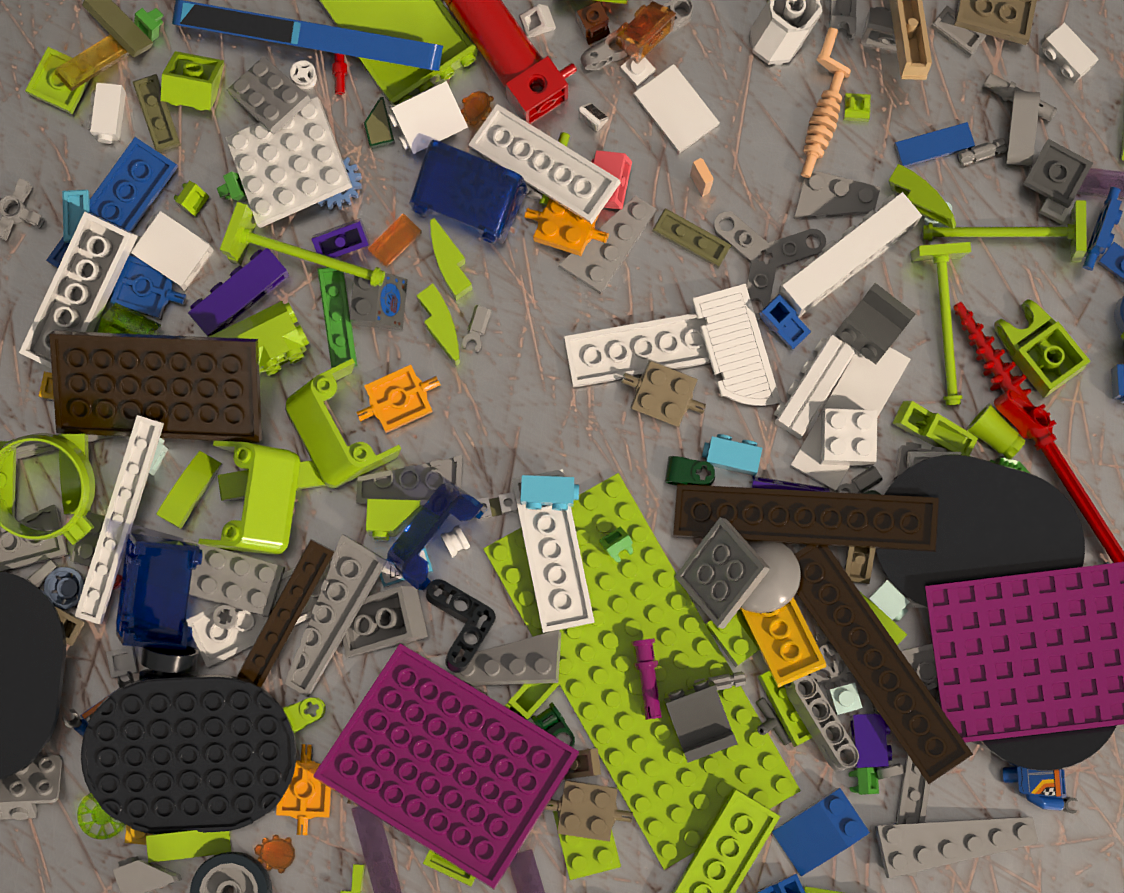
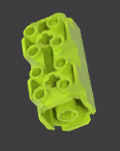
[209,301,309,376]

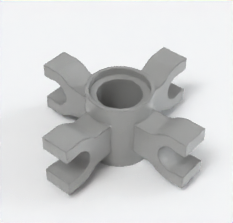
[0,178,45,241]

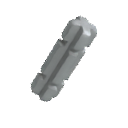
[958,138,1008,165]
[694,671,746,691]

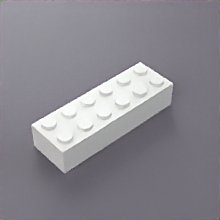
[779,192,922,318]
[19,212,138,369]

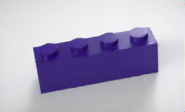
[188,248,289,337]

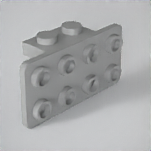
[0,755,62,820]

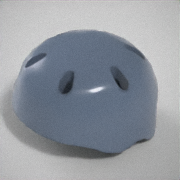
[44,567,85,609]

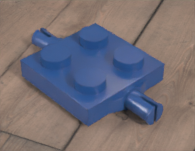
[1083,187,1123,271]
[110,255,186,319]

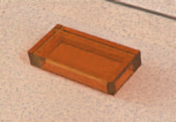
[368,213,422,268]

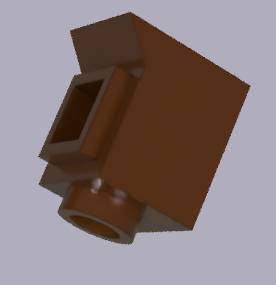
[576,1,610,45]

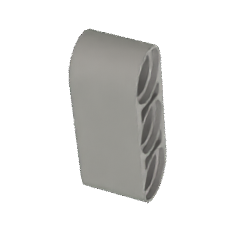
[1006,90,1040,166]

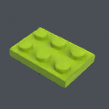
[552,800,621,880]

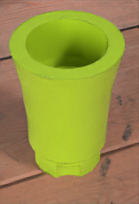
[966,403,1025,460]

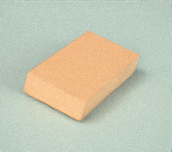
[690,158,714,197]

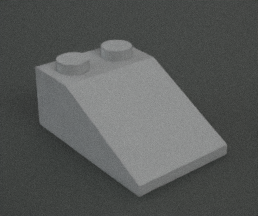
[342,586,428,657]

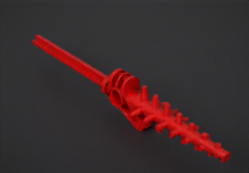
[953,302,1124,563]

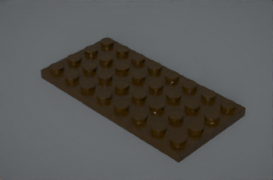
[49,331,262,442]

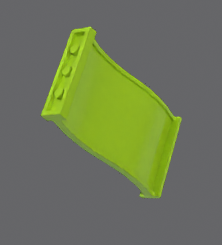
[319,0,478,105]

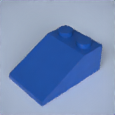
[772,788,870,876]

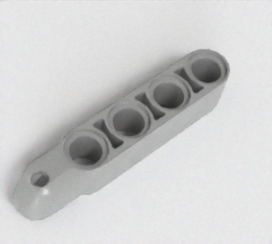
[580,0,693,70]
[784,675,859,771]

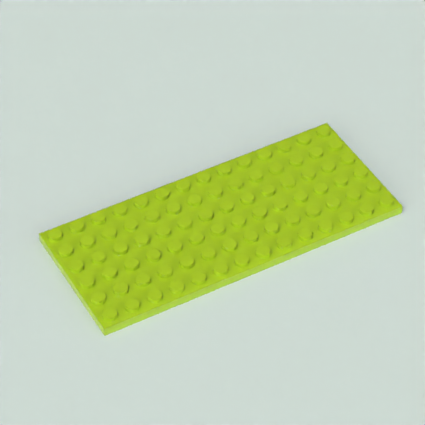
[483,473,801,870]

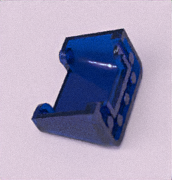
[409,140,528,244]
[387,482,488,592]
[116,533,203,650]

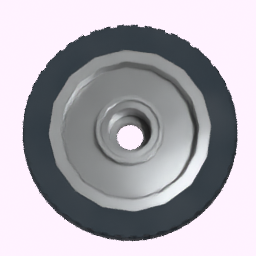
[190,852,272,893]

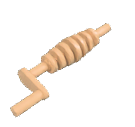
[801,27,851,178]

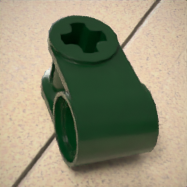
[665,456,715,486]
[531,702,575,748]

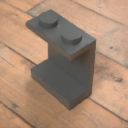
[835,283,915,365]
[664,679,738,763]

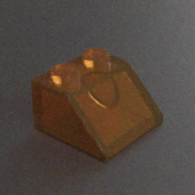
[616,1,676,64]

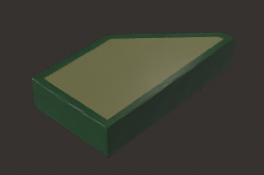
[364,97,395,149]

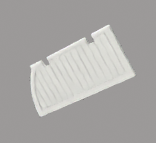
[692,284,781,406]

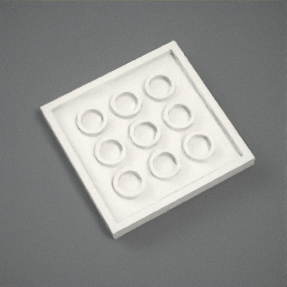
[226,97,352,228]

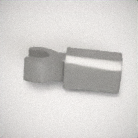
[462,305,492,353]
[836,466,883,494]

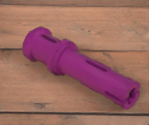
[632,638,662,720]

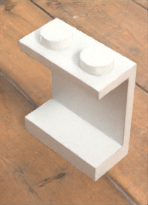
[387,79,468,154]
[130,211,214,292]

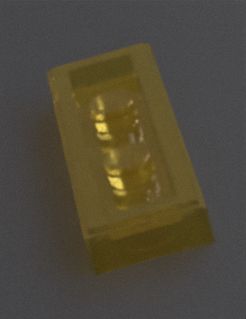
[55,34,130,91]

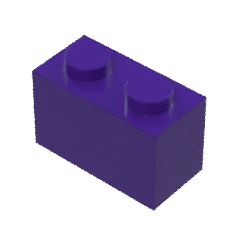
[311,218,370,258]
[850,713,892,768]

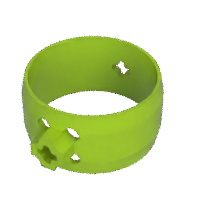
[0,433,95,545]

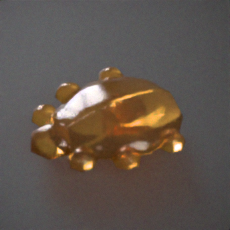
[461,91,494,127]
[254,835,295,874]

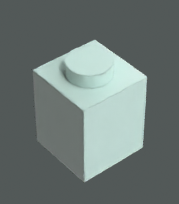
[868,580,910,622]
[826,683,862,715]

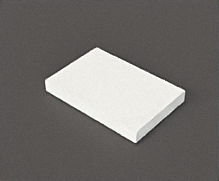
[633,64,720,154]

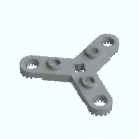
[714,212,826,320]

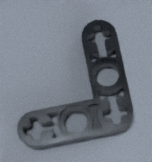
[426,579,496,673]

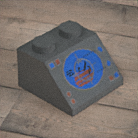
[350,273,408,330]

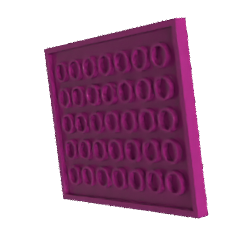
[313,643,579,890]

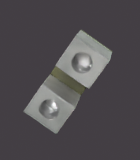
[473,492,517,520]

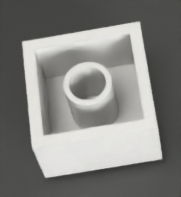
[821,408,877,466]

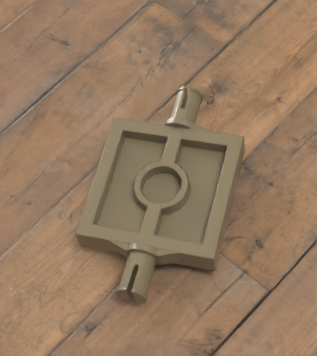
[621,360,706,427]
[545,780,633,842]

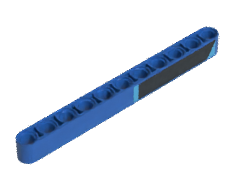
[172,0,443,71]

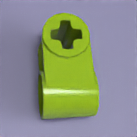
[283,697,326,733]

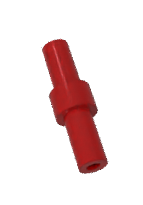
[332,53,347,95]

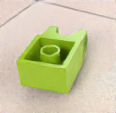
[994,299,1090,398]

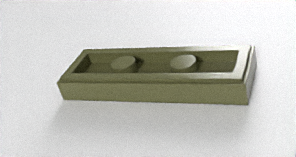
[82,0,153,58]
[133,74,181,153]
[652,208,731,268]

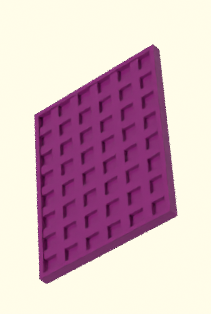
[925,562,1124,743]

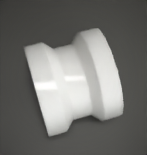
[290,60,317,91]
[440,525,470,557]

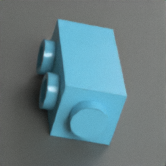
[702,434,763,476]
[521,475,579,511]

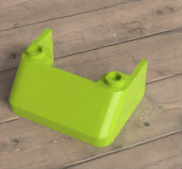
[285,358,401,488]
[198,441,300,554]

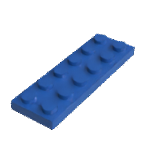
[46,137,178,269]

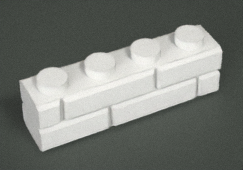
[774,334,857,439]

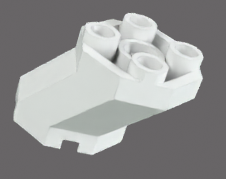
[749,0,822,65]

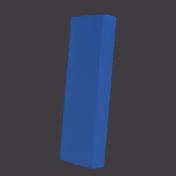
[894,122,975,167]

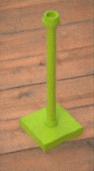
[923,200,1087,262]
[219,202,385,287]
[911,242,971,406]

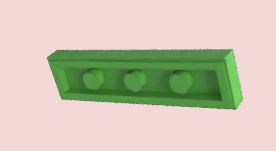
[317,267,357,368]

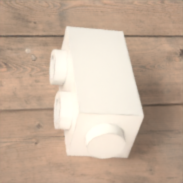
[1041,22,1099,82]
[87,83,126,144]

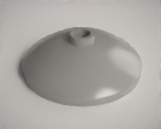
[741,541,801,613]

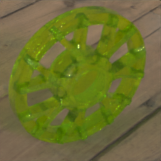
[77,793,125,840]

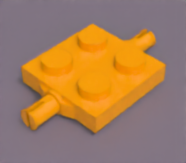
[524,198,609,256]
[356,365,441,433]
[276,744,331,835]

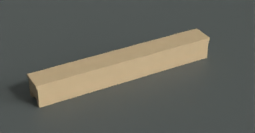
[889,0,932,80]

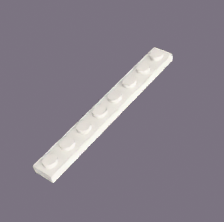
[74,415,164,624]

